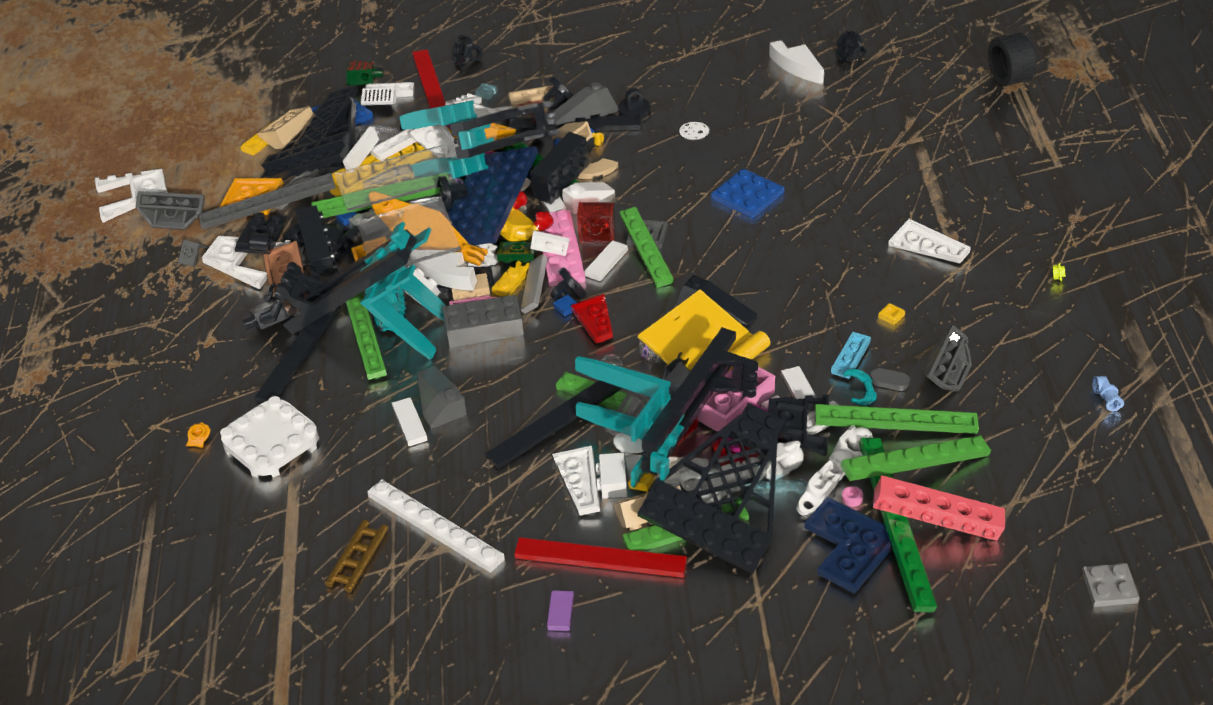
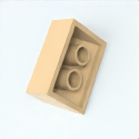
[257,107,313,149]
[612,486,681,531]

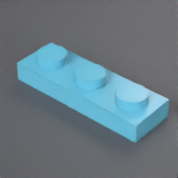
[831,332,871,379]

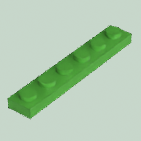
[619,207,674,288]
[622,500,749,551]

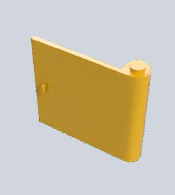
[638,290,770,373]

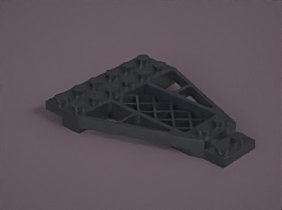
[260,85,358,180]
[637,402,785,574]

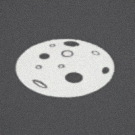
[679,122,709,140]

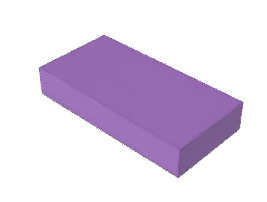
[547,591,574,631]

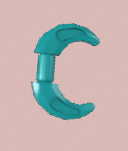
[843,368,877,407]

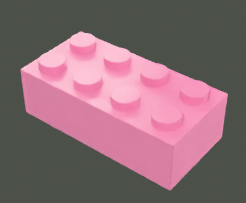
[697,367,775,432]

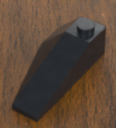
[675,275,757,327]

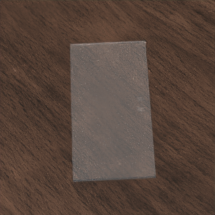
[334,146,456,211]

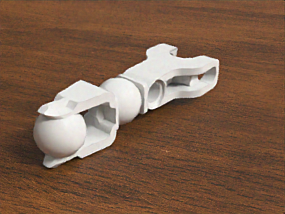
[796,425,873,518]
[680,441,804,504]

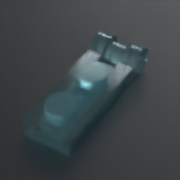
[748,479,807,497]

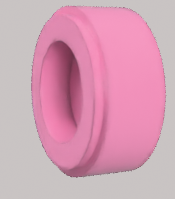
[842,486,863,507]

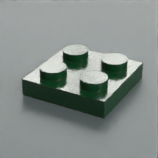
[497,241,536,263]

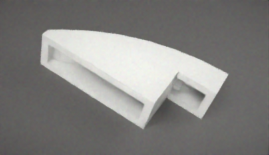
[770,40,824,84]
[410,251,477,291]

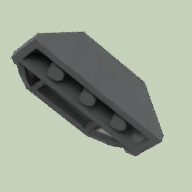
[136,191,205,230]
[921,325,972,392]

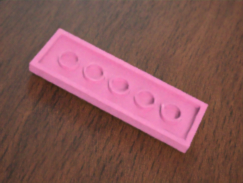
[535,210,585,287]

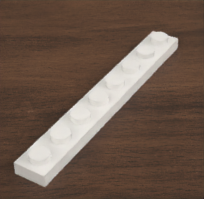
[367,479,505,573]

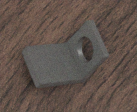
[178,240,209,267]

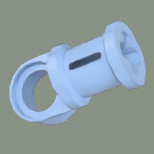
[1092,376,1124,411]

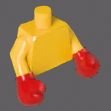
[500,191,554,241]

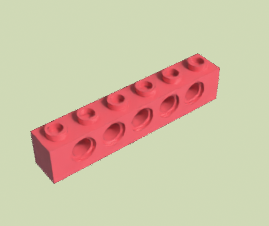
[873,475,1005,541]

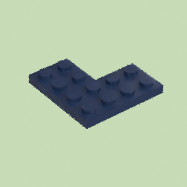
[804,497,893,594]

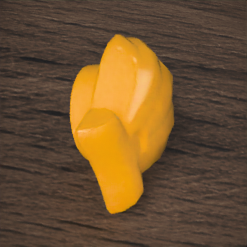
[186,422,210,448]

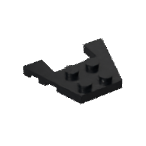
[767,394,829,456]

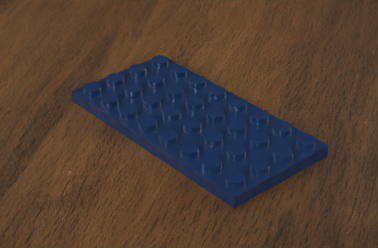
[446,146,538,245]

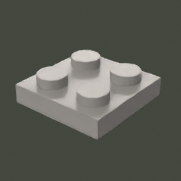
[1082,563,1139,607]

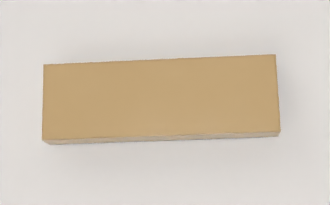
[508,85,555,106]

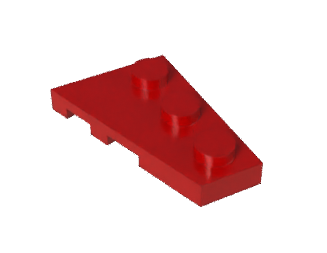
[571,294,613,344]

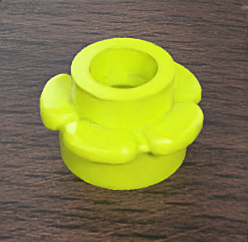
[1053,263,1066,281]

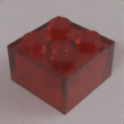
[577,202,616,243]

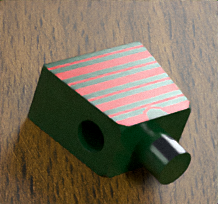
[346,61,383,86]

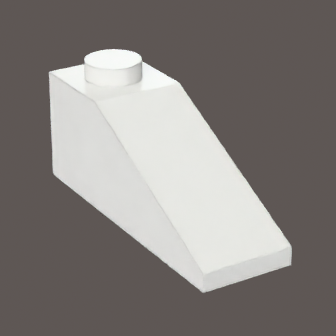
[562,182,615,214]

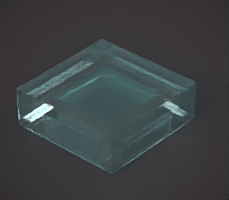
[475,83,497,99]

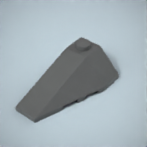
[546,83,618,125]
[417,366,467,429]

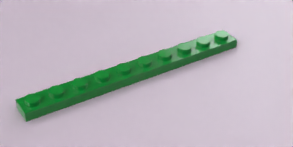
[859,437,937,612]

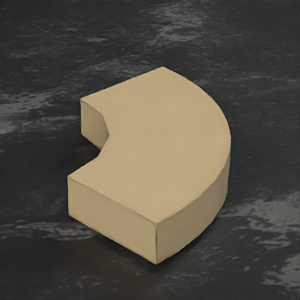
[578,158,618,179]

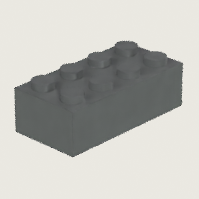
[442,295,524,348]

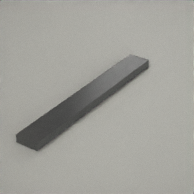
[199,173,336,230]

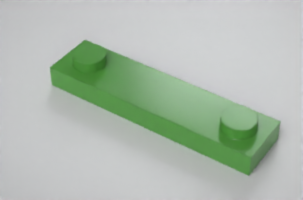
[556,372,634,413]

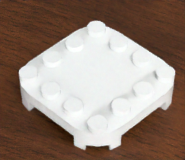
[220,396,319,478]

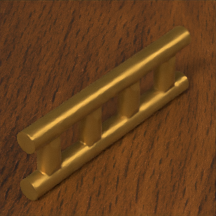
[325,520,388,593]

